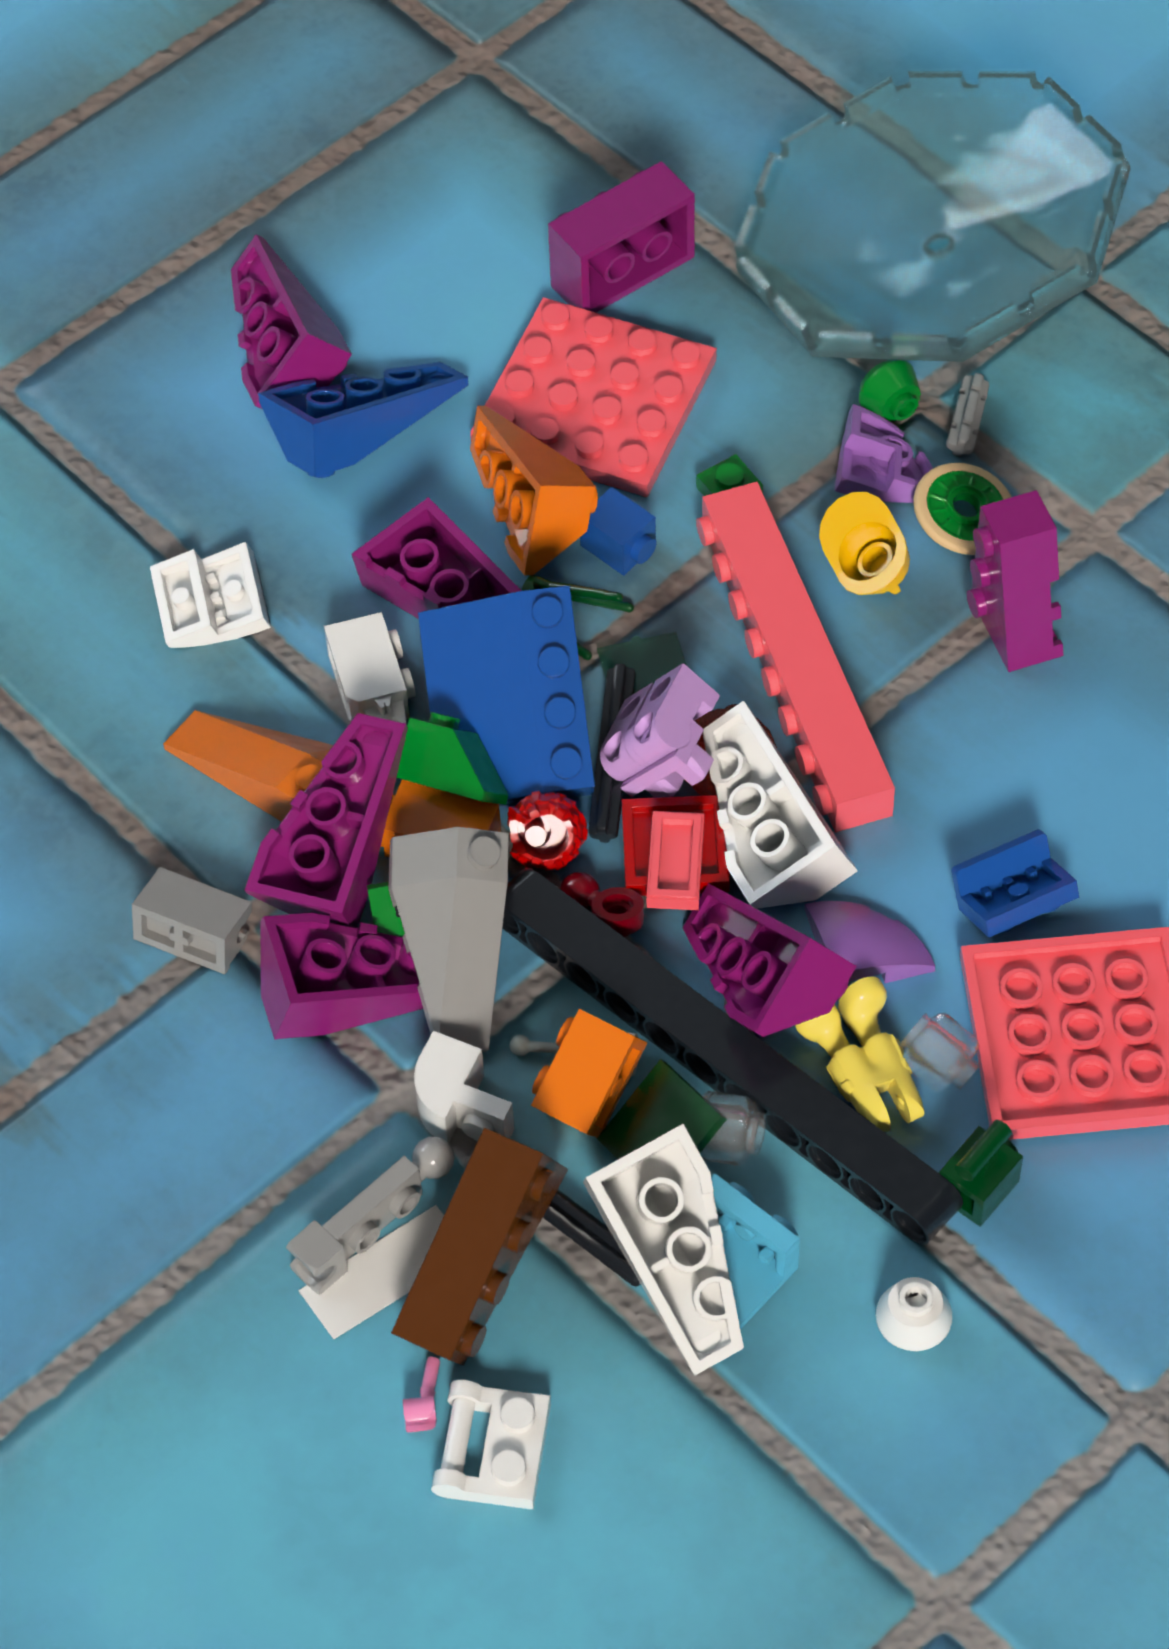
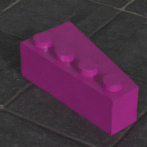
[351,497,522,619]

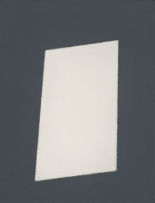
[298,1205,444,1340]

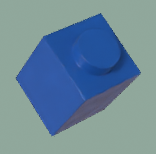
[580,487,657,576]

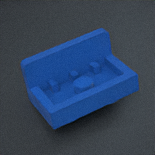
[951,829,1079,938]

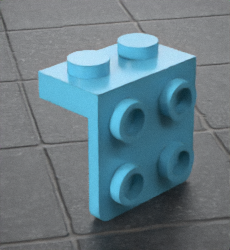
[711,1173,800,1330]

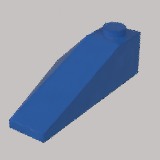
[259,362,468,478]

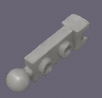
[286,1137,455,1294]

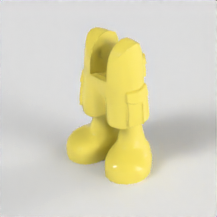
[795,976,925,1133]

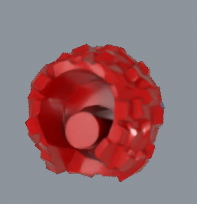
[507,791,588,871]

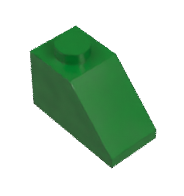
[396,712,508,805]

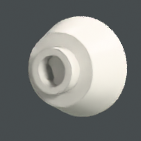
[876,1277,952,1351]

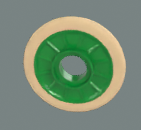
[913,463,1011,555]

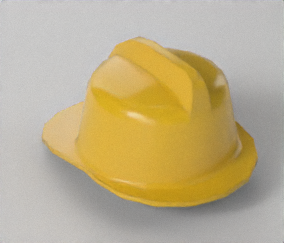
[819,492,910,595]

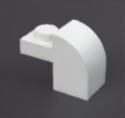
[414,1031,515,1143]

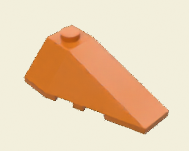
[470,405,598,576]
[163,710,333,822]

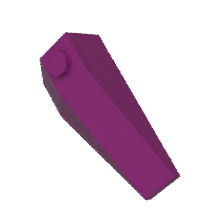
[231,234,352,409]
[245,713,408,928]
[682,883,857,1037]
[260,913,423,1040]

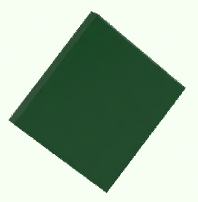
[597,1059,727,1159]

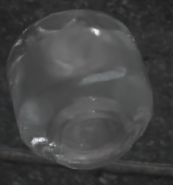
[900,1013,980,1092]
[700,1091,766,1166]

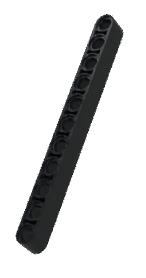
[502,867,963,1245]

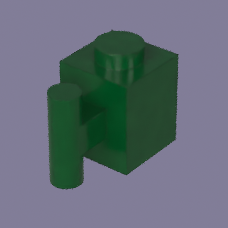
[939,1120,1023,1227]

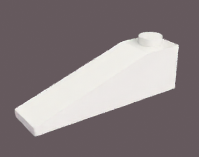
[702,701,858,909]
[583,1124,744,1376]

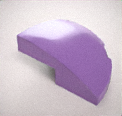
[835,404,933,503]
[804,901,935,983]

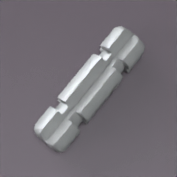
[946,373,990,457]

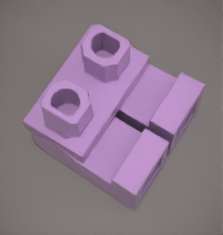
[600,663,720,798]

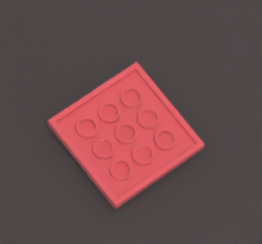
[470,297,717,498]
[960,927,1169,1140]

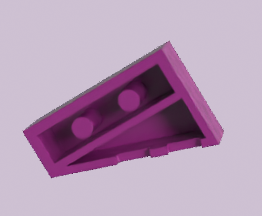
[967,490,1064,672]

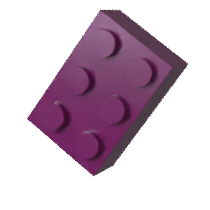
[548,161,695,313]

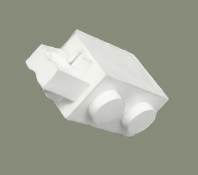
[324,612,416,724]

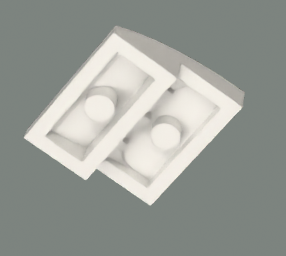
[150,542,271,648]

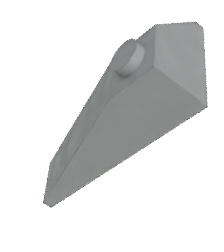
[388,827,509,1052]

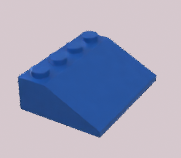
[418,585,595,806]

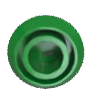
[859,359,921,421]

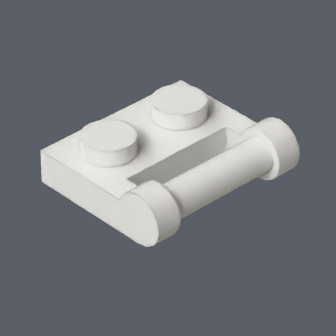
[431,1380,551,1509]

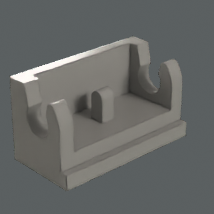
[132,867,252,975]

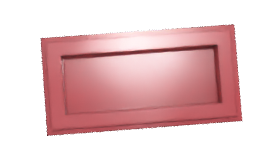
[646,811,704,910]

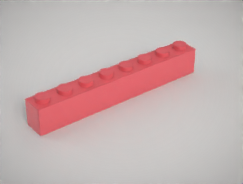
[696,482,895,833]

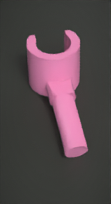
[403,1357,441,1433]

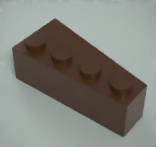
[391,1127,568,1366]

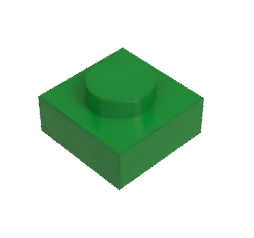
[696,454,763,496]

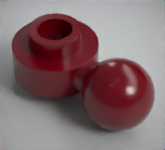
[560,872,644,937]

